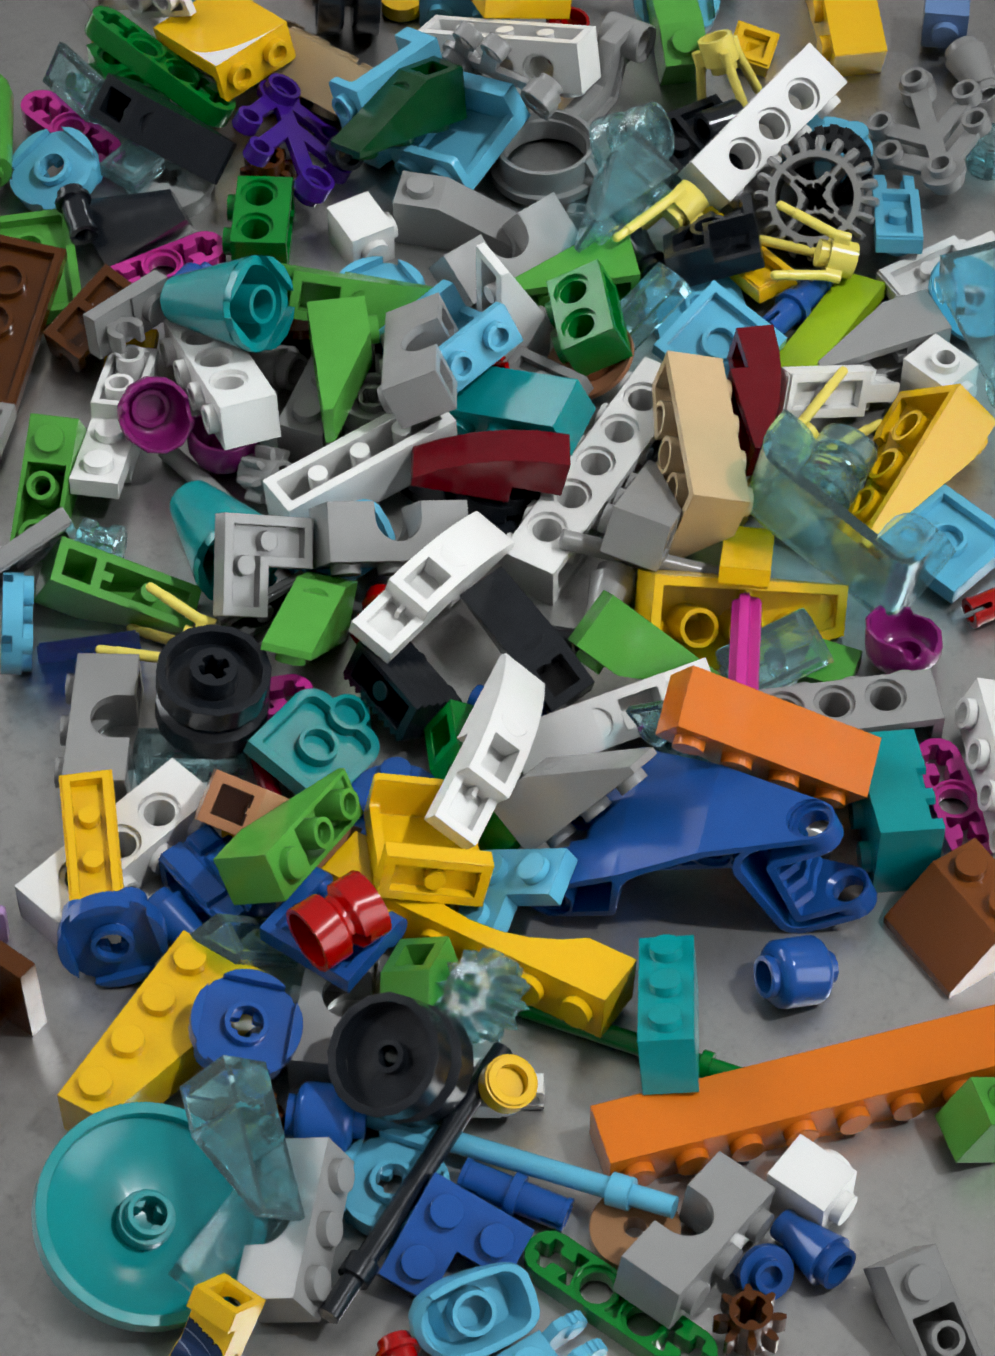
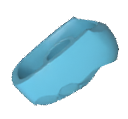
[408,1262,540,1356]

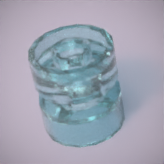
[590,102,675,175]
[791,424,878,517]

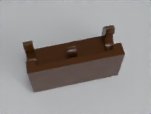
[43,263,132,372]

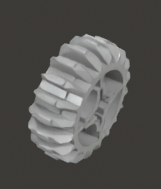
[753,135,880,262]

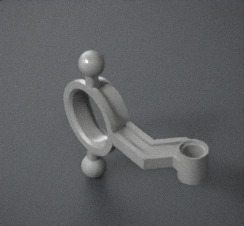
[490,11,656,211]

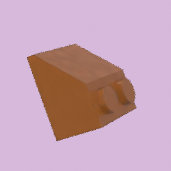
[883,838,995,999]

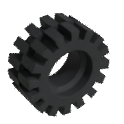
[792,124,875,211]

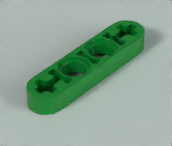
[84,6,236,128]
[524,1230,718,1356]

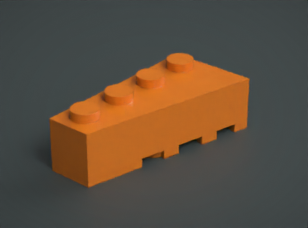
[655,665,881,809]

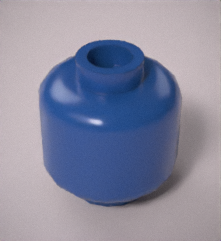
[753,935,839,1009]
[284,1081,367,1152]

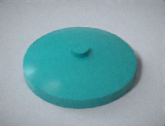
[31,1102,264,1333]

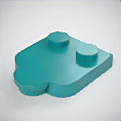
[243,688,380,795]

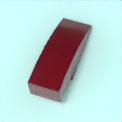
[727,324,782,476]
[410,430,571,502]

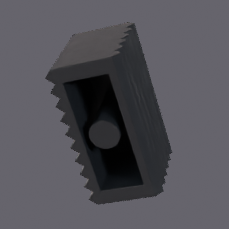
[343,641,462,741]

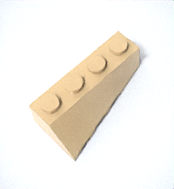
[260,18,374,121]
[652,350,754,558]

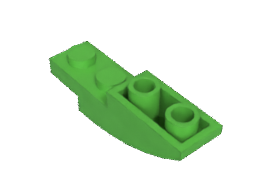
[281,263,433,329]

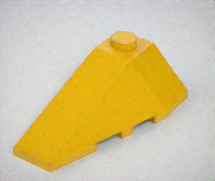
[836,384,995,546]
[634,568,849,670]

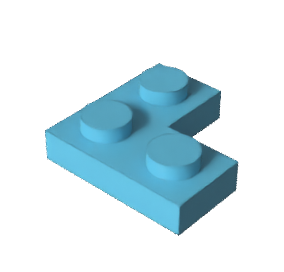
[458,848,578,932]

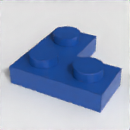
[377,1172,535,1297]

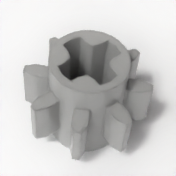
[236,444,292,504]

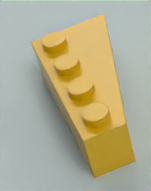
[57,930,267,1131]

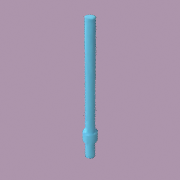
[366,1115,679,1219]

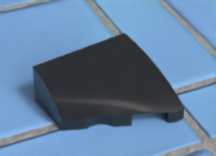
[89,189,195,266]
[662,192,765,291]

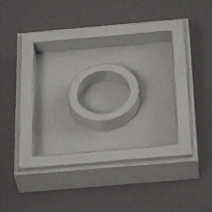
[0,507,78,588]

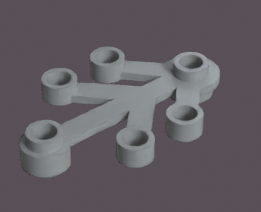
[441,21,563,120]
[866,67,992,195]

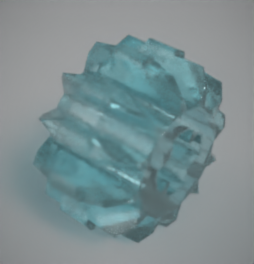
[434,947,531,1044]

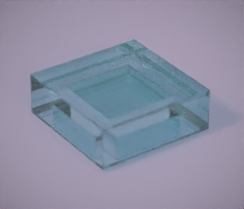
[99,139,165,194]

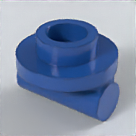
[729,1243,794,1300]

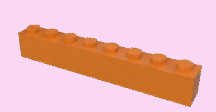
[589,1004,995,1187]

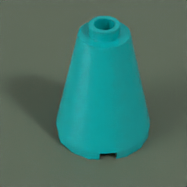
[160,255,295,353]
[170,480,278,601]

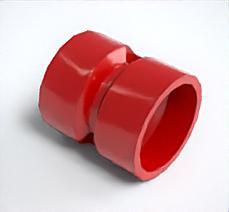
[286,870,392,972]

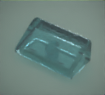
[43,42,108,127]
[620,262,692,351]
[715,608,834,690]
[190,913,298,968]
[168,1177,283,1293]

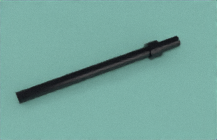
[318,1042,513,1324]

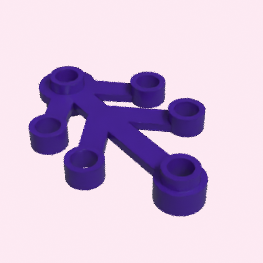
[232,73,352,207]

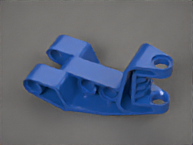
[531,747,877,934]

